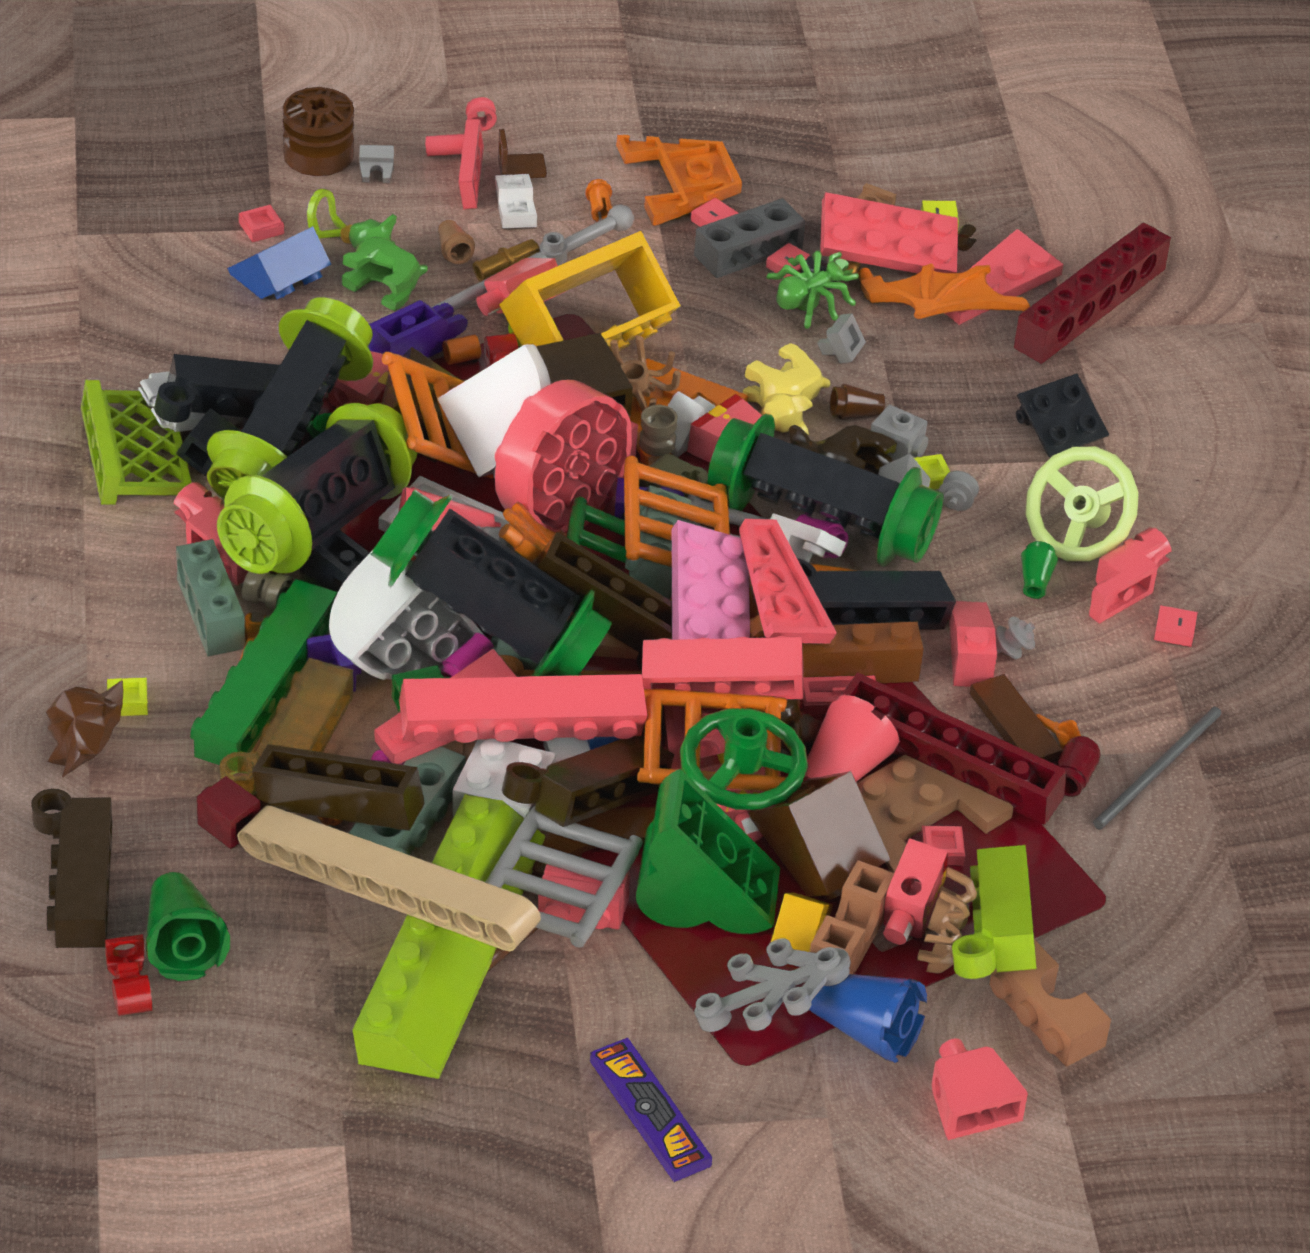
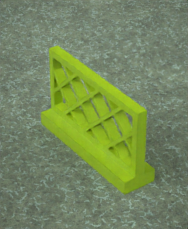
[81,380,192,505]

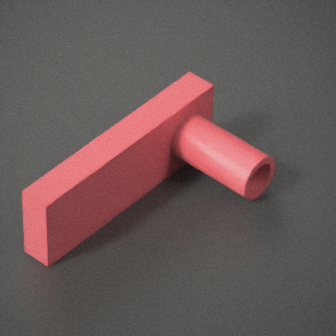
[425,119,484,209]

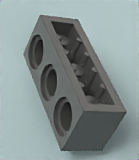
[694,198,805,278]

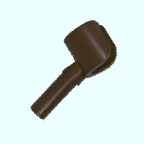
[958,224,977,251]

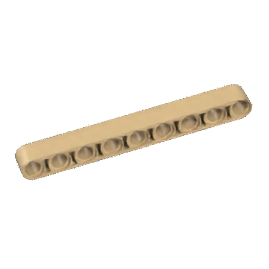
[237,805,541,951]

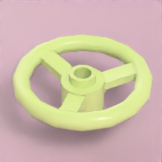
[1026,446,1139,561]

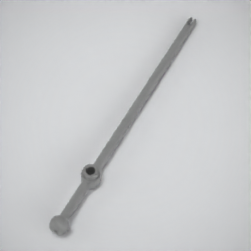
[431,204,634,311]

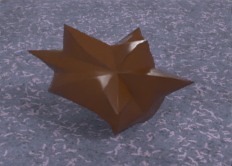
[46,680,123,778]

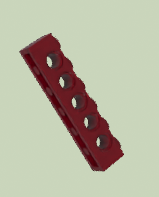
[1014,222,1171,364]
[841,672,1066,825]

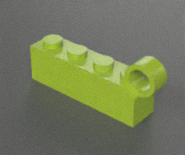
[952,845,1037,979]

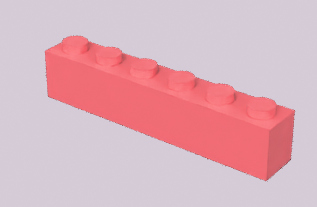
[399,674,647,744]

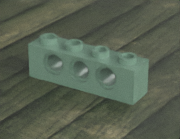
[349,746,466,855]

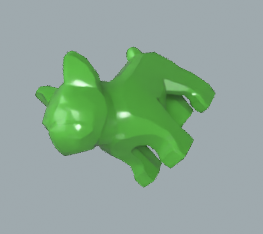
[342,214,428,311]

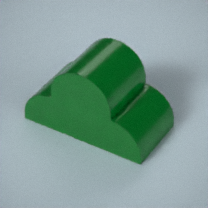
[636,769,780,934]

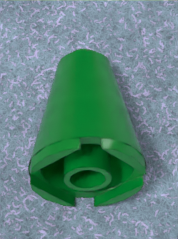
[146,872,230,981]

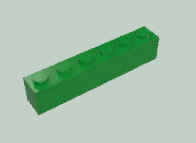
[190,579,338,771]

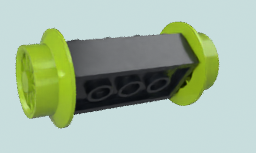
[207,297,373,500]
[217,403,417,574]

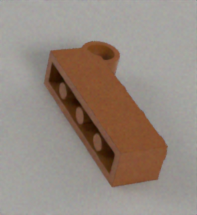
[750,615,924,683]

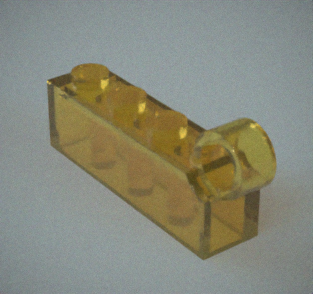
[220,658,353,794]

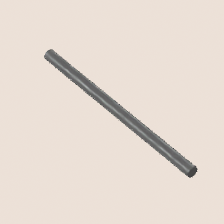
[1093,706,1222,830]

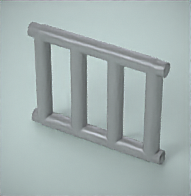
[485,805,643,948]

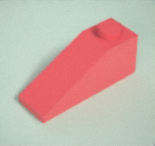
[949,601,997,687]

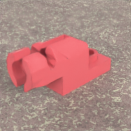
[173,482,248,586]
[1089,527,1172,624]

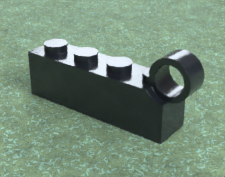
[154,354,280,423]
[797,558,956,630]

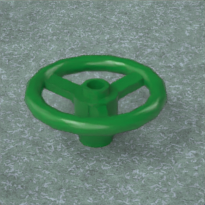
[680,708,808,810]

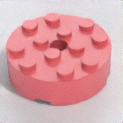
[495,379,632,534]

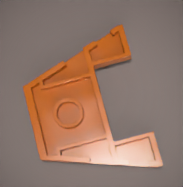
[616,135,742,226]
[629,359,748,466]

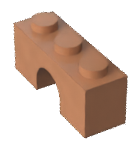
[810,860,894,974]
[989,939,1111,1067]

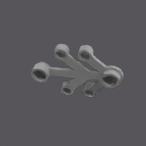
[694,938,851,1032]

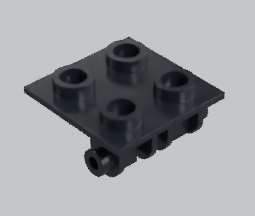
[1016,373,1109,457]

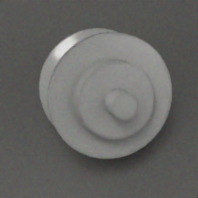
[939,471,979,511]
[995,617,1035,659]

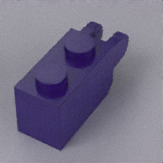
[368,300,468,358]

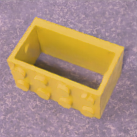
[499,231,681,351]

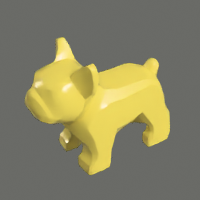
[743,343,831,435]

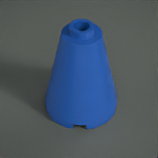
[809,974,927,1063]

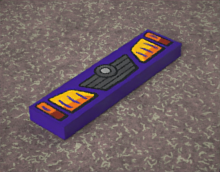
[590,1037,712,1182]

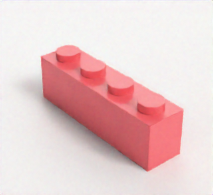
[642,636,803,699]

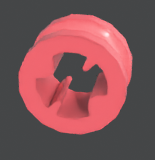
[466,97,497,131]

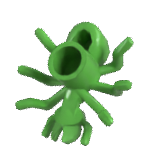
[766,251,859,329]

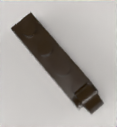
[534,532,672,671]
[501,735,674,827]
[251,744,425,831]
[31,789,113,948]

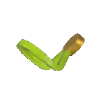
[307,188,352,244]

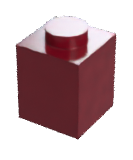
[197,776,260,849]

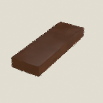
[969,674,1063,763]

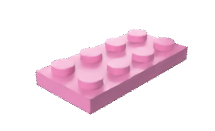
[672,520,750,640]

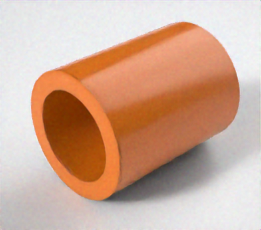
[442,334,481,365]

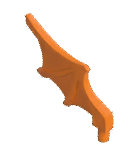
[858,263,1030,319]
[499,501,567,562]

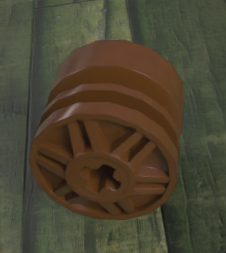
[283,87,354,176]

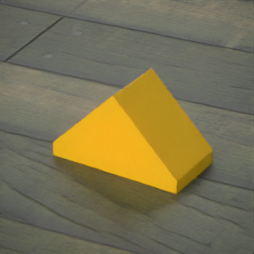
[771,893,833,952]

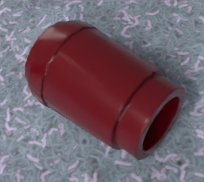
[1056,736,1101,797]

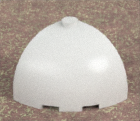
[437,344,551,478]
[329,549,487,680]

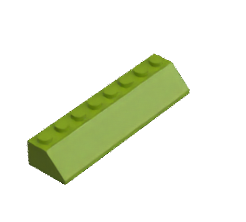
[352,794,545,1079]

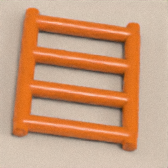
[382,352,494,479]
[624,456,730,567]
[637,689,787,791]

